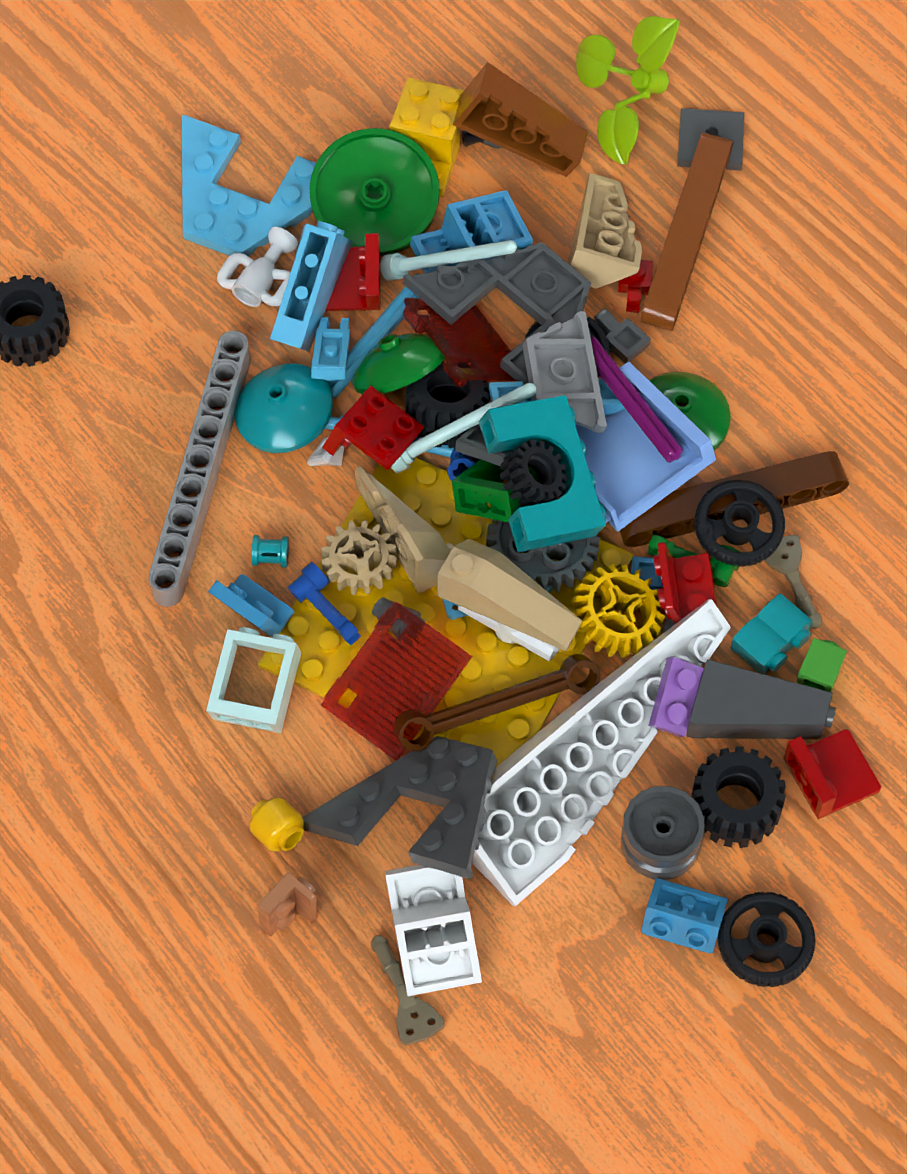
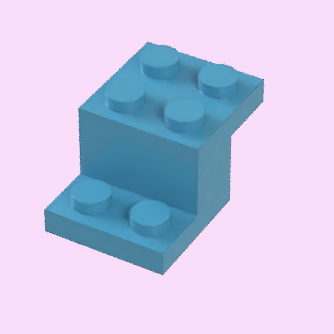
[410,190,533,274]

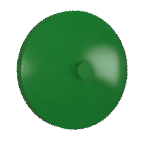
[309,128,439,256]

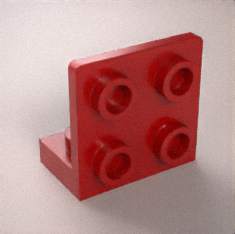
[325,234,381,311]
[322,386,424,470]
[653,542,718,624]
[783,729,881,820]

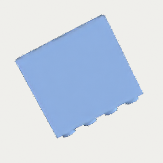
[575,362,716,532]

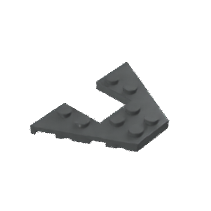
[403,242,591,385]
[302,736,497,879]

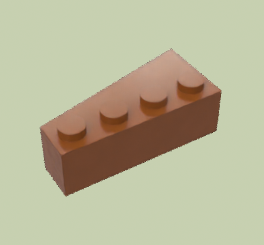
[453,62,588,177]

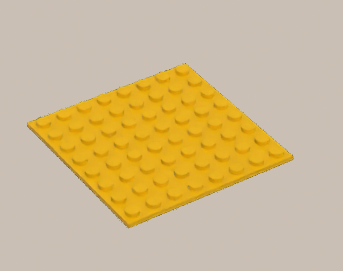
[258,457,634,767]

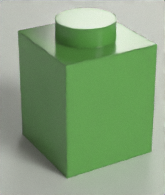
[796,638,847,693]

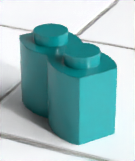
[731,593,812,675]

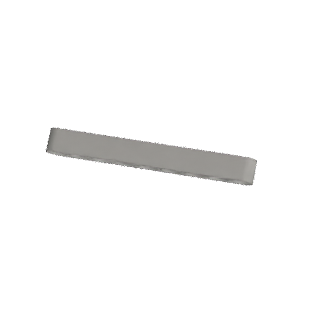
[149,331,251,607]

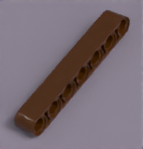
[619,451,849,548]

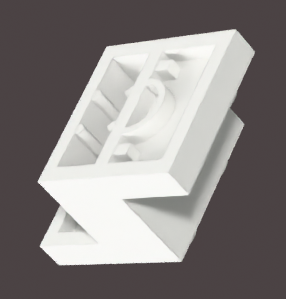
[385,864,482,996]

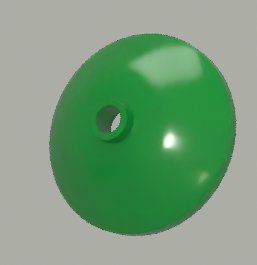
[352,333,448,394]
[649,372,731,451]

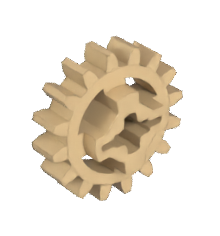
[321,520,397,595]

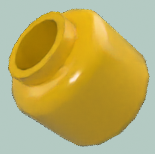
[249,797,304,852]

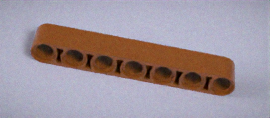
[640,132,734,331]

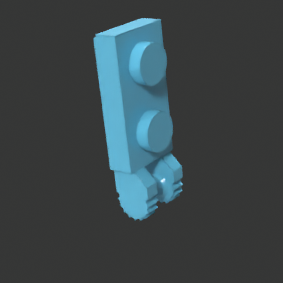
[311,317,350,381]

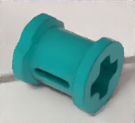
[252,535,289,568]

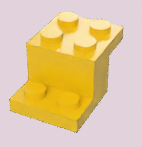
[389,77,464,197]

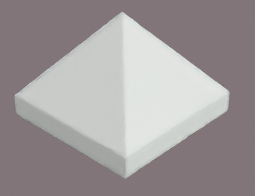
[307,437,344,466]

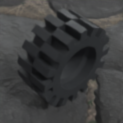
[500,440,568,507]

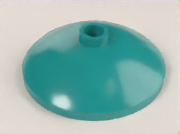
[234,363,334,453]

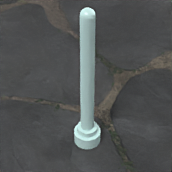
[380,240,517,281]
[391,383,536,474]

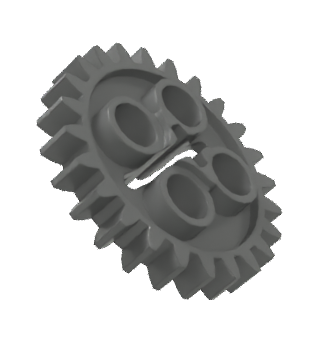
[486,497,600,593]

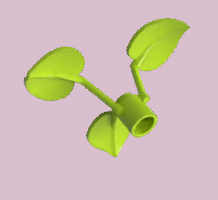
[576,16,680,165]

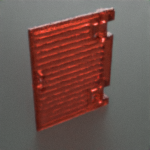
[403,298,516,387]
[321,601,473,761]

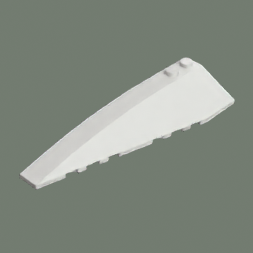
[472,599,731,906]

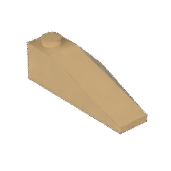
[568,173,642,289]
[355,466,453,594]
[437,539,582,651]

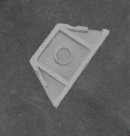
[522,311,607,433]

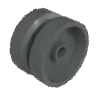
[621,786,704,880]

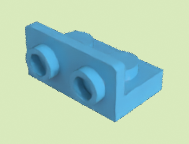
[208,574,294,637]
[641,878,728,954]

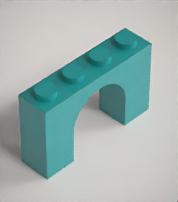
[479,395,606,552]

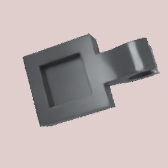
[594,308,651,364]

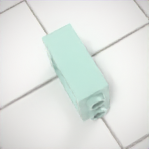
[206,627,302,733]

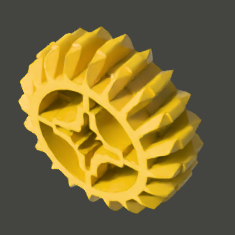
[570,563,665,658]

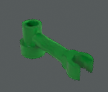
[648,535,740,587]

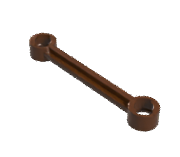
[393,654,600,751]

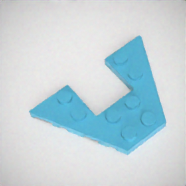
[182,115,316,256]

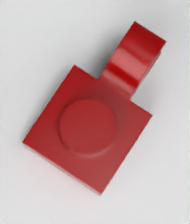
[618,260,653,313]

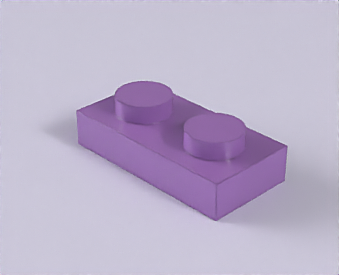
[648,657,704,737]

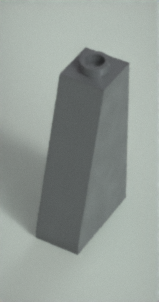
[686,659,836,739]

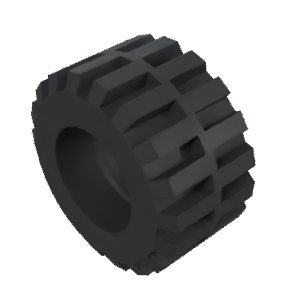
[0,275,70,367]
[405,358,491,448]
[691,746,786,848]

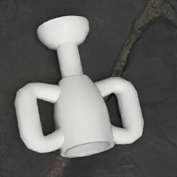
[217,227,298,307]

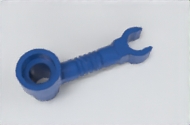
[287,562,361,646]

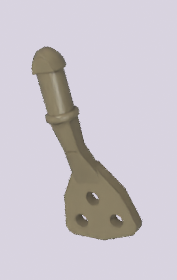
[764,535,822,629]
[371,935,445,1046]

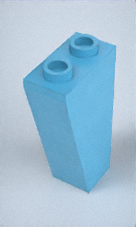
[270,221,352,351]

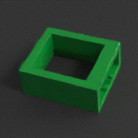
[451,460,540,523]

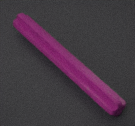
[590,337,683,463]

